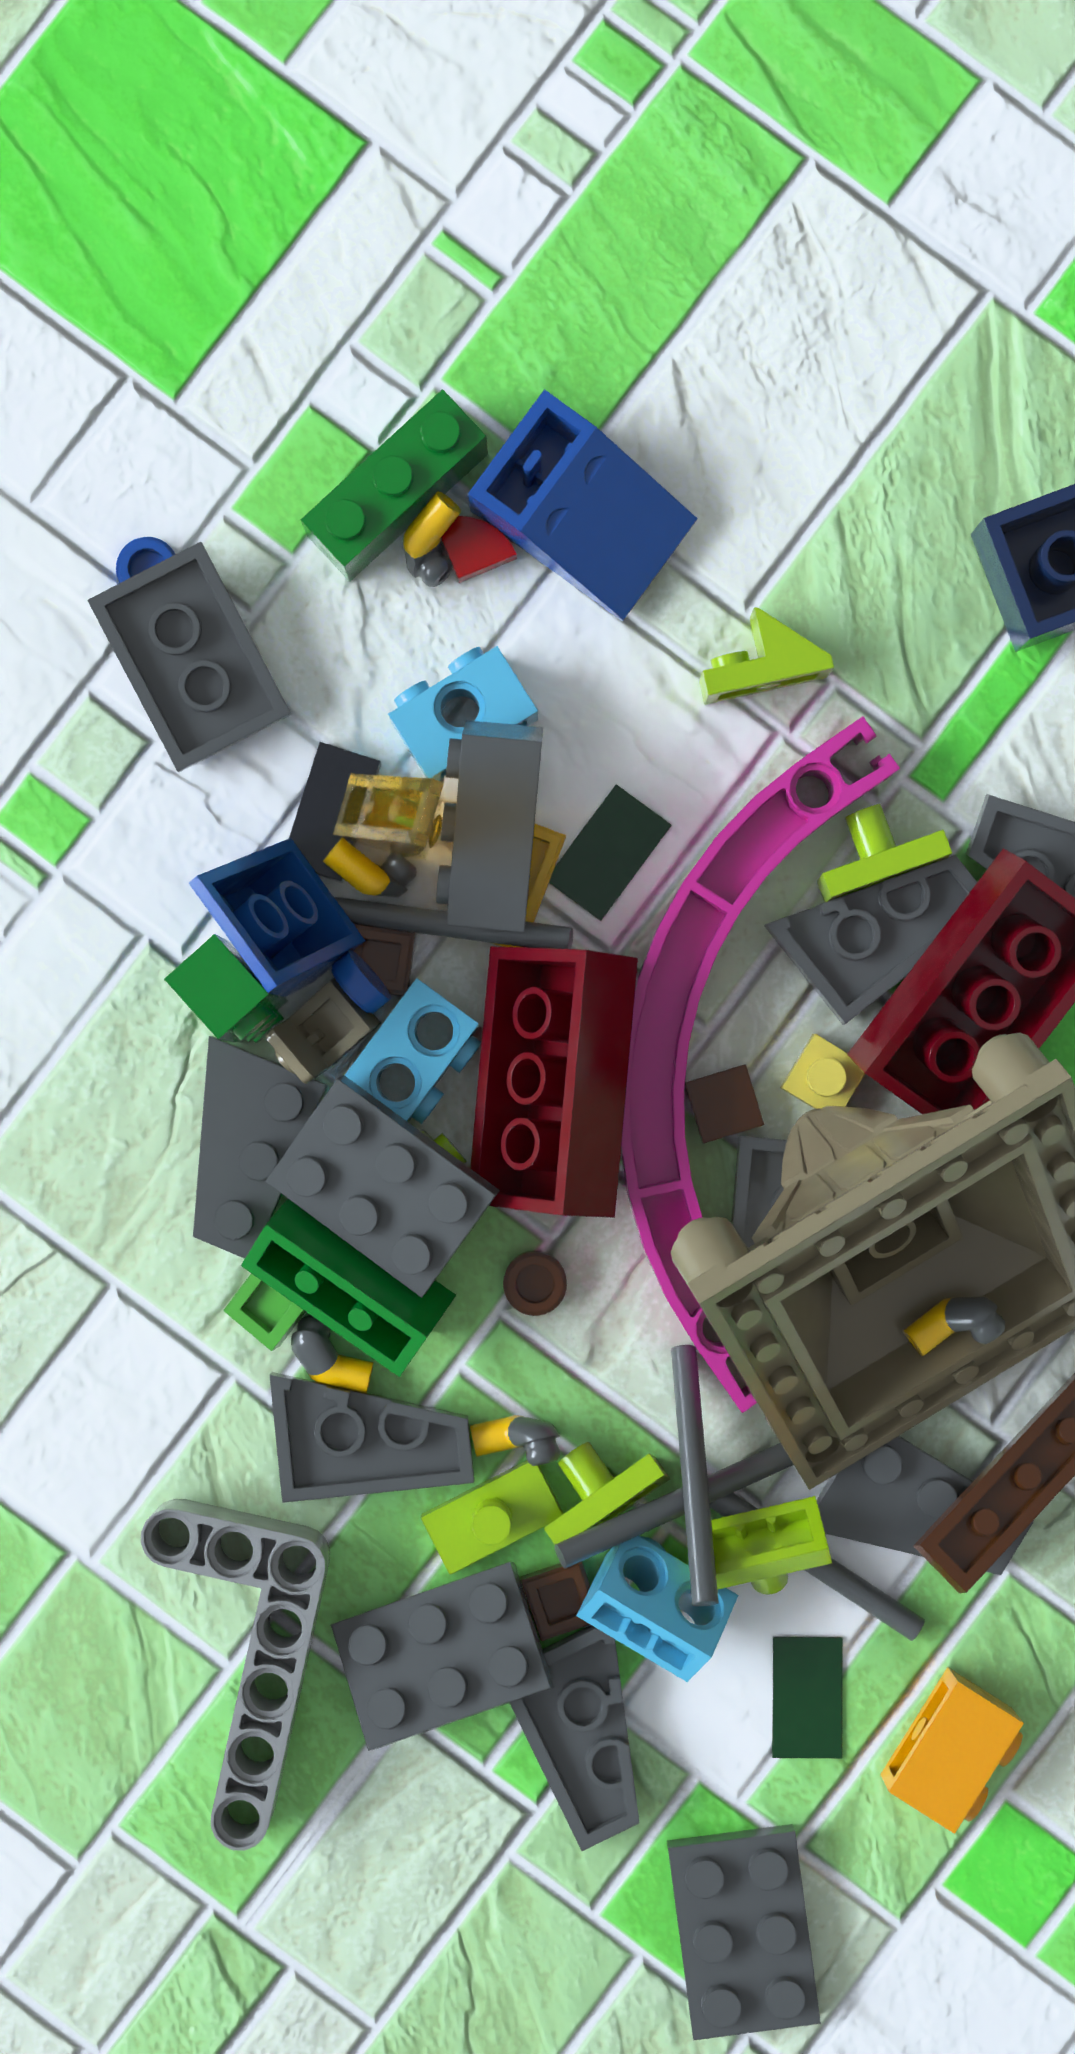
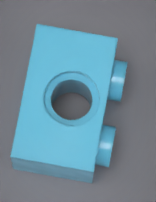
[388,646,538,787]

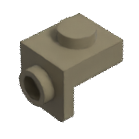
[265,977,381,1084]

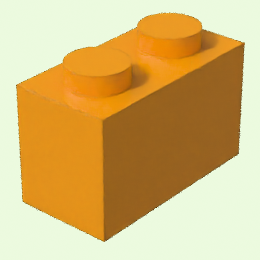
[880,1667,1024,1834]

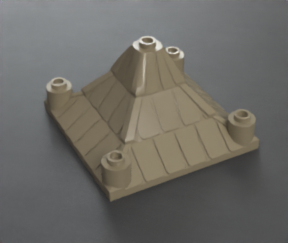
[671,1033,1075,1490]

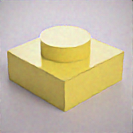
[780,1034,865,1109]

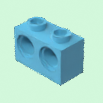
[345,978,481,1125]
[576,1536,739,1682]

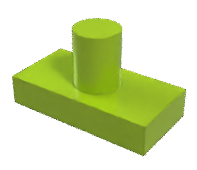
[817,804,952,903]
[544,1442,670,1545]
[421,1460,563,1575]
[711,1496,832,1595]

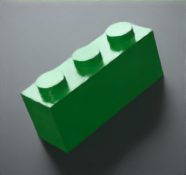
[300,389,488,582]
[164,934,288,1043]
[241,1199,456,1377]

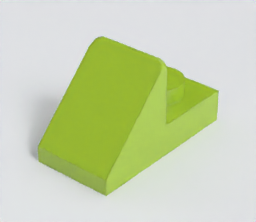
[699,607,834,705]

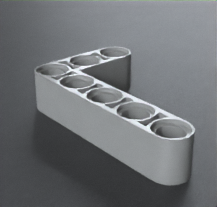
[141,1499,330,1851]

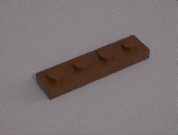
[913,1373,1075,1593]

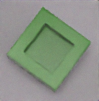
[223,1274,306,1351]

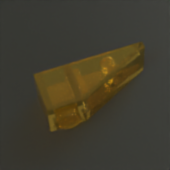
[333,774,444,860]

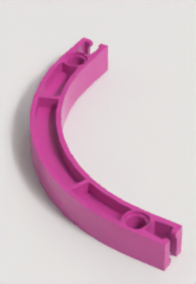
[621,716,900,1413]

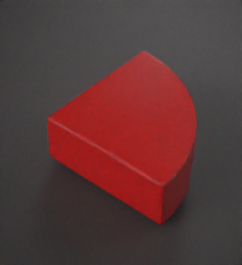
[440,516,517,583]

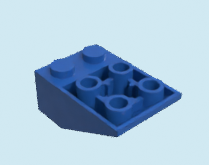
[468,389,698,622]

